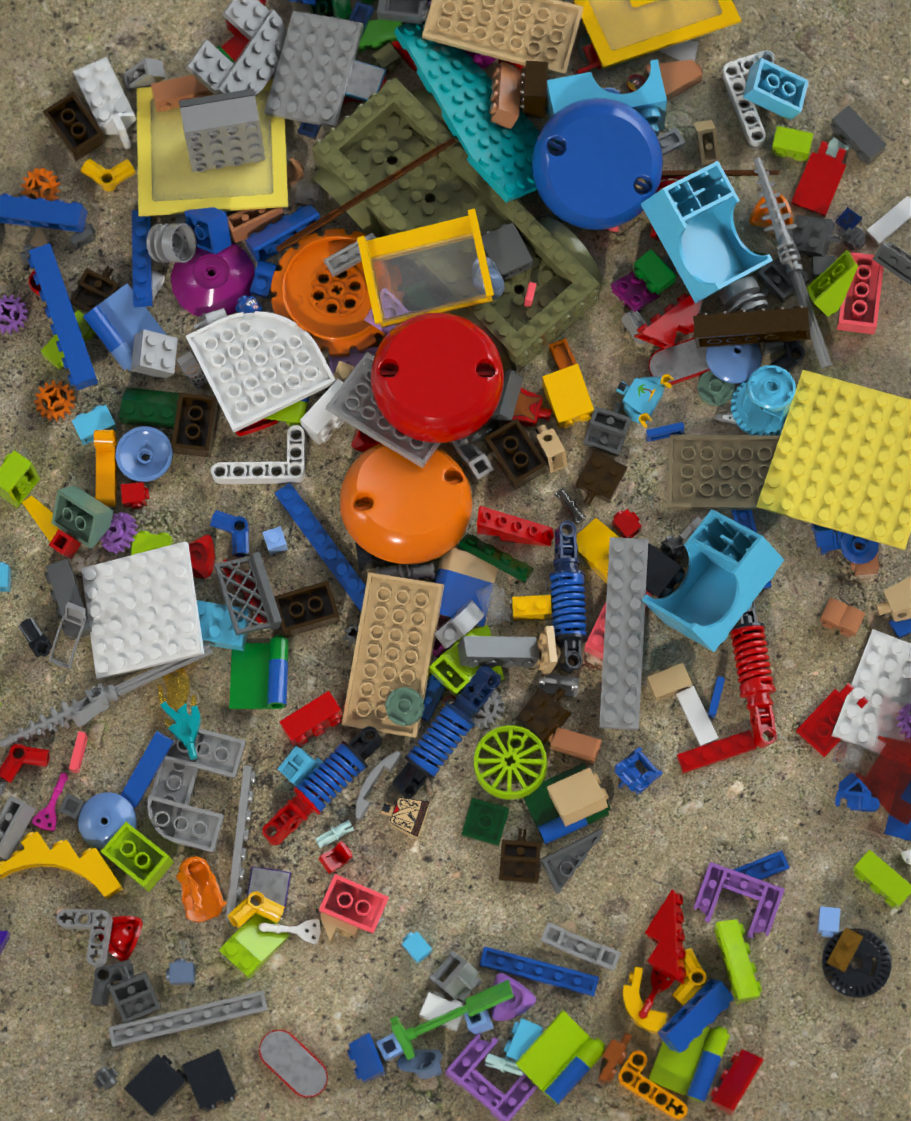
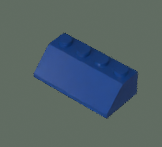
[245,204,322,264]

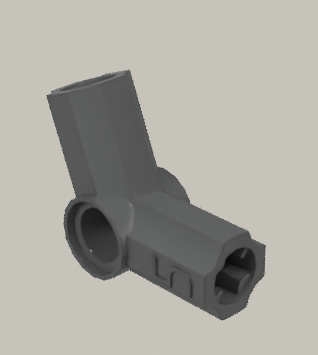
[90,960,134,1007]

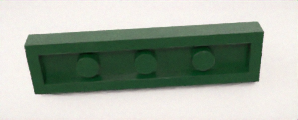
[458,533,534,583]

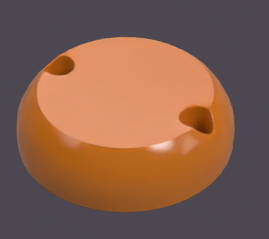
[339,443,472,564]

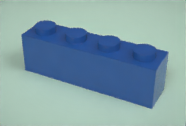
[657,978,734,1053]

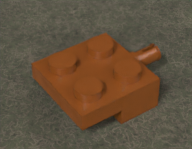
[598,1032,632,1085]

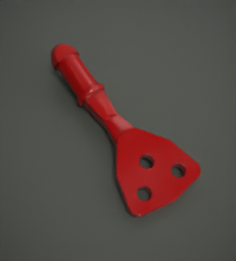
[639,968,675,1019]

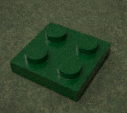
[461,798,510,847]

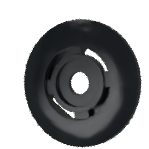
[822,928,892,998]

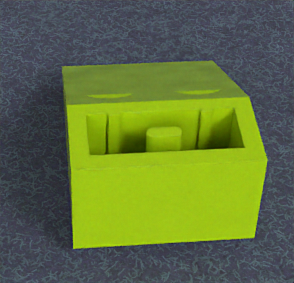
[429,632,481,699]

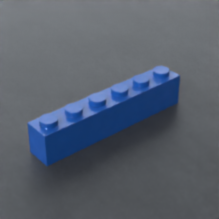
[0,194,88,233]

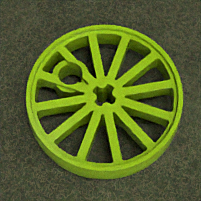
[473,725,548,800]

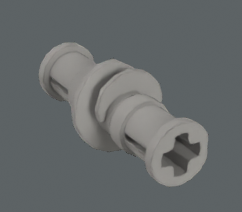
[376,562,436,580]

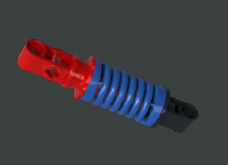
[262,726,382,846]

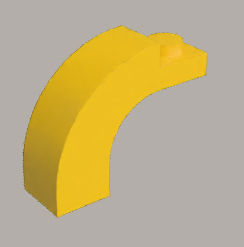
[623,967,667,1034]

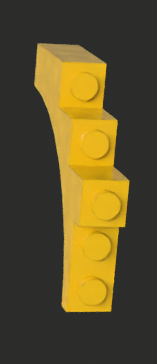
[0,831,123,900]

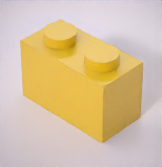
[512,595,552,621]

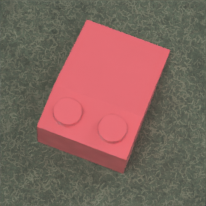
[319,874,389,934]

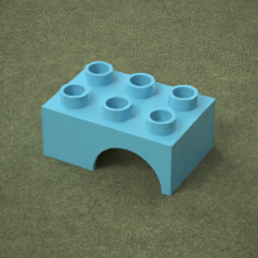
[546,59,667,145]
[641,161,773,304]
[642,509,784,652]

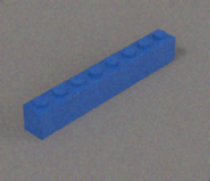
[27,243,98,391]

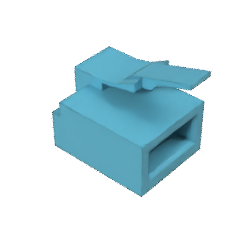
[278,746,323,787]

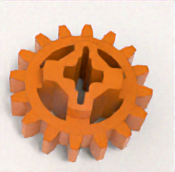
[21,168,61,201]
[34,380,76,422]

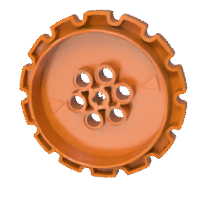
[271,229,404,357]

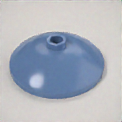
[706,344,762,384]
[116,426,173,482]
[78,792,137,850]

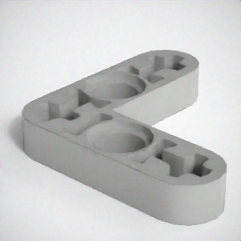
[56,909,113,968]

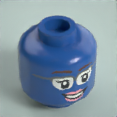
[235,295,263,314]

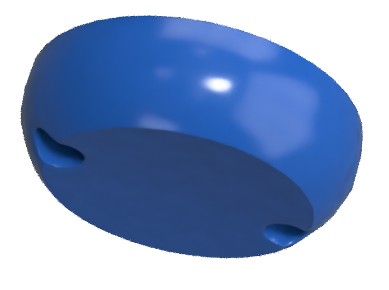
[532,98,663,230]

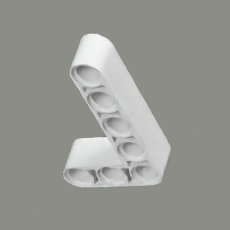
[723,51,775,149]
[211,425,306,484]

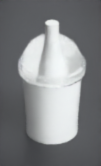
[194,308,227,329]

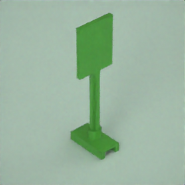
[390,979,514,1060]

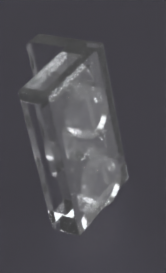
[475,583,513,627]

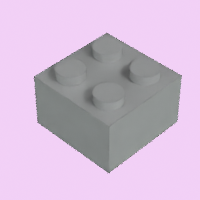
[131,330,178,379]

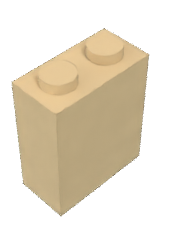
[547,767,609,827]

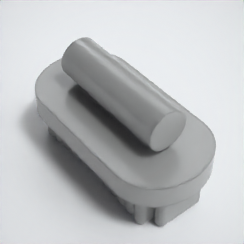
[621,310,647,344]

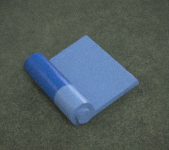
[83,283,166,371]

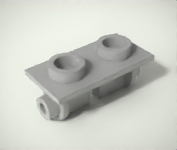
[539,674,579,697]

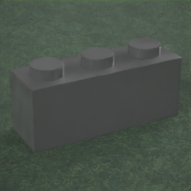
[831,106,886,165]

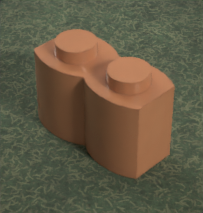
[820,598,865,637]

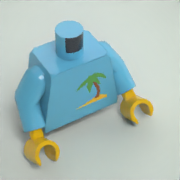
[616,374,674,428]

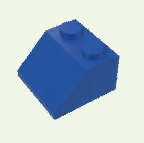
[184,207,232,254]
[347,1033,386,1083]

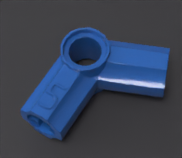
[210,510,249,557]

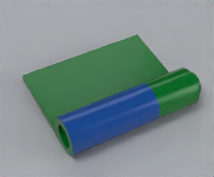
[229,635,289,709]

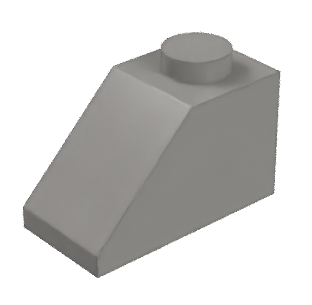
[123,58,166,91]

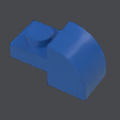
[250,260,280,299]

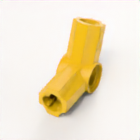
[81,159,136,191]
[227,891,285,928]
[672,948,707,1006]

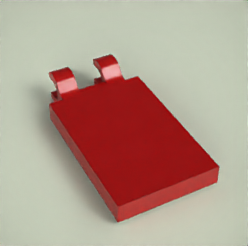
[791,141,847,217]
[795,683,869,758]

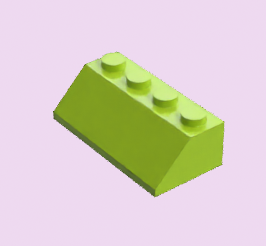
[713,919,762,1004]

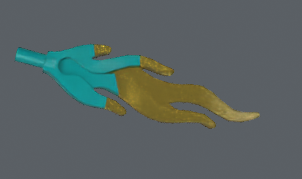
[158,667,201,760]

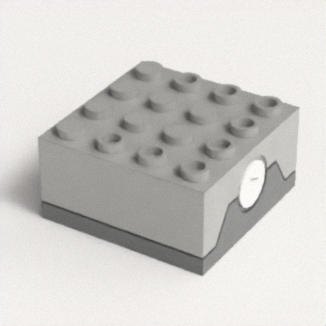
[179,88,266,172]

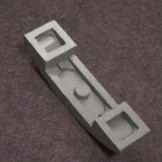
[356,751,401,822]
[540,922,622,971]

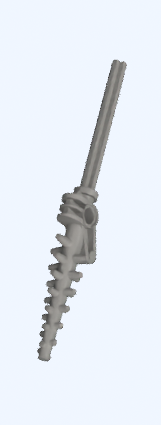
[754,157,832,369]
[0,643,213,748]

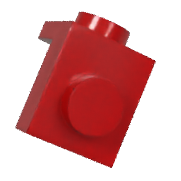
[318,841,353,875]

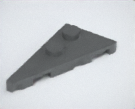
[540,829,603,894]

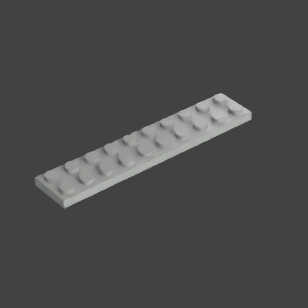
[599,537,649,730]

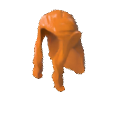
[176,856,226,923]

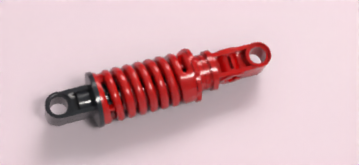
[729,601,777,748]

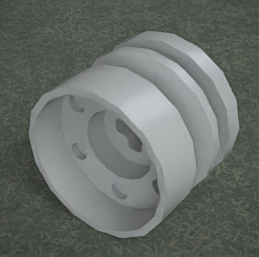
[147,223,196,263]
[719,276,769,313]

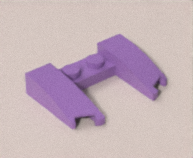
[694,862,785,938]
[445,1034,538,1121]

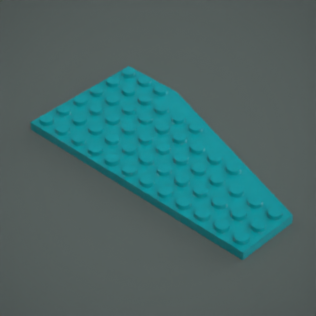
[394,16,557,203]

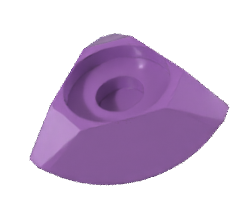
[491,973,536,1021]

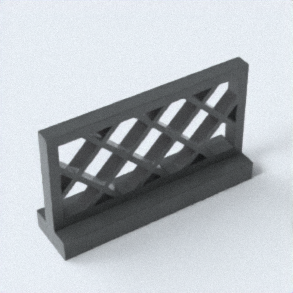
[873,242,911,285]
[214,552,282,636]

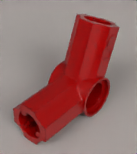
[0,744,50,784]

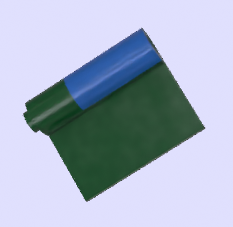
[523,763,611,844]

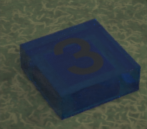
[835,207,862,230]

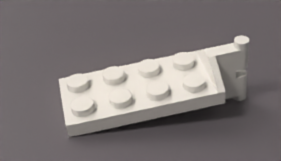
[73,57,136,149]

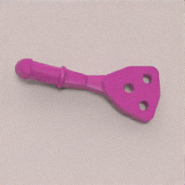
[32,772,68,832]

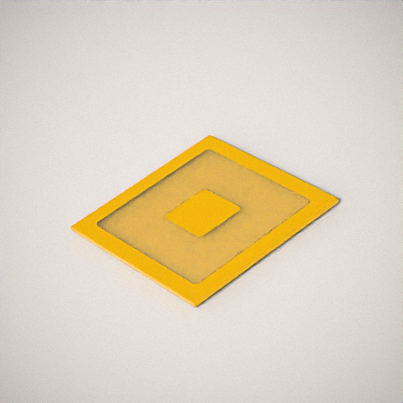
[573,0,742,68]

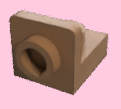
[287,157,304,188]

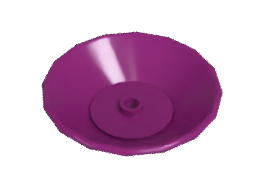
[170,242,255,318]

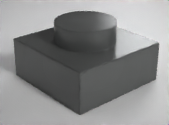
[58,793,85,820]

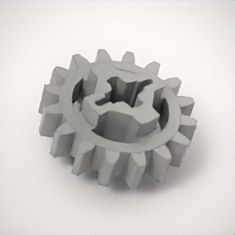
[472,690,505,729]

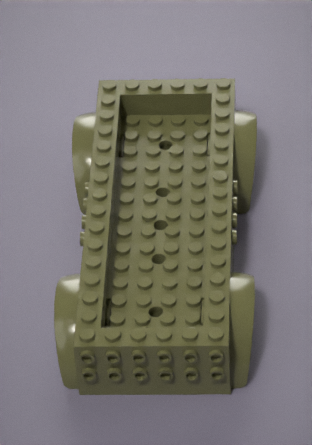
[311,78,603,373]

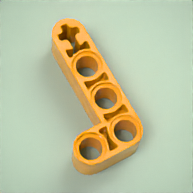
[94,430,117,507]
[618,1051,687,1121]

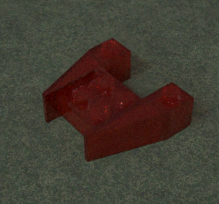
[855,736,911,825]

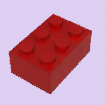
[279,691,343,748]

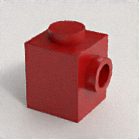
[121,482,150,509]
[612,509,642,538]
[49,529,82,559]

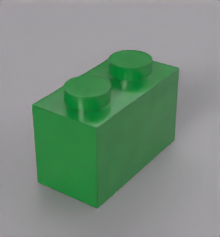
[633,249,676,296]

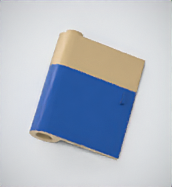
[435,546,498,627]

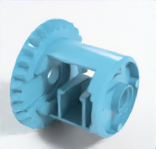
[731,365,796,436]

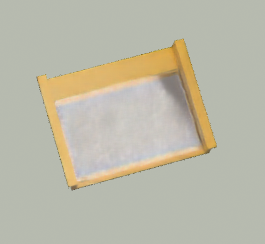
[357,208,494,328]

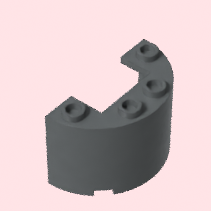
[377,0,432,24]

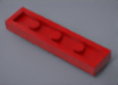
[676,730,757,774]

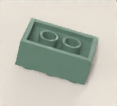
[51,485,113,548]

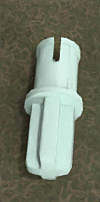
[315,820,354,848]
[485,1053,524,1076]

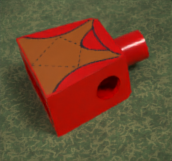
[506,388,552,427]

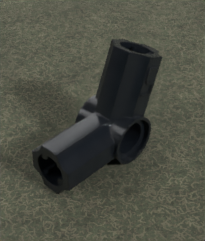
[770,341,805,372]
[18,618,52,658]

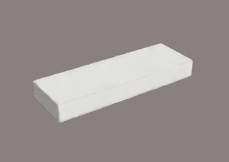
[866,196,911,246]
[676,686,718,746]

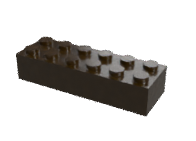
[693,305,811,348]

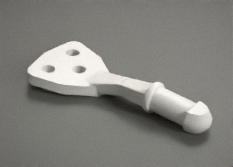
[259,919,321,944]

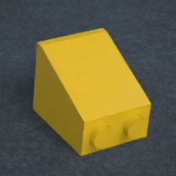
[542,363,594,428]

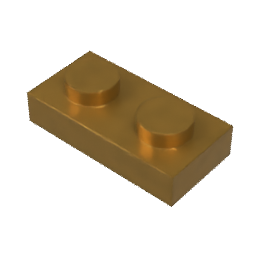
[827,927,863,973]

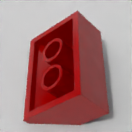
[710,1049,764,1115]

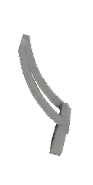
[49,602,86,669]

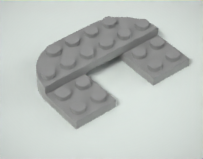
[185,0,287,95]
[147,729,246,854]

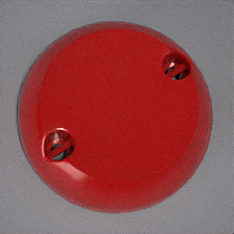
[371,312,504,443]

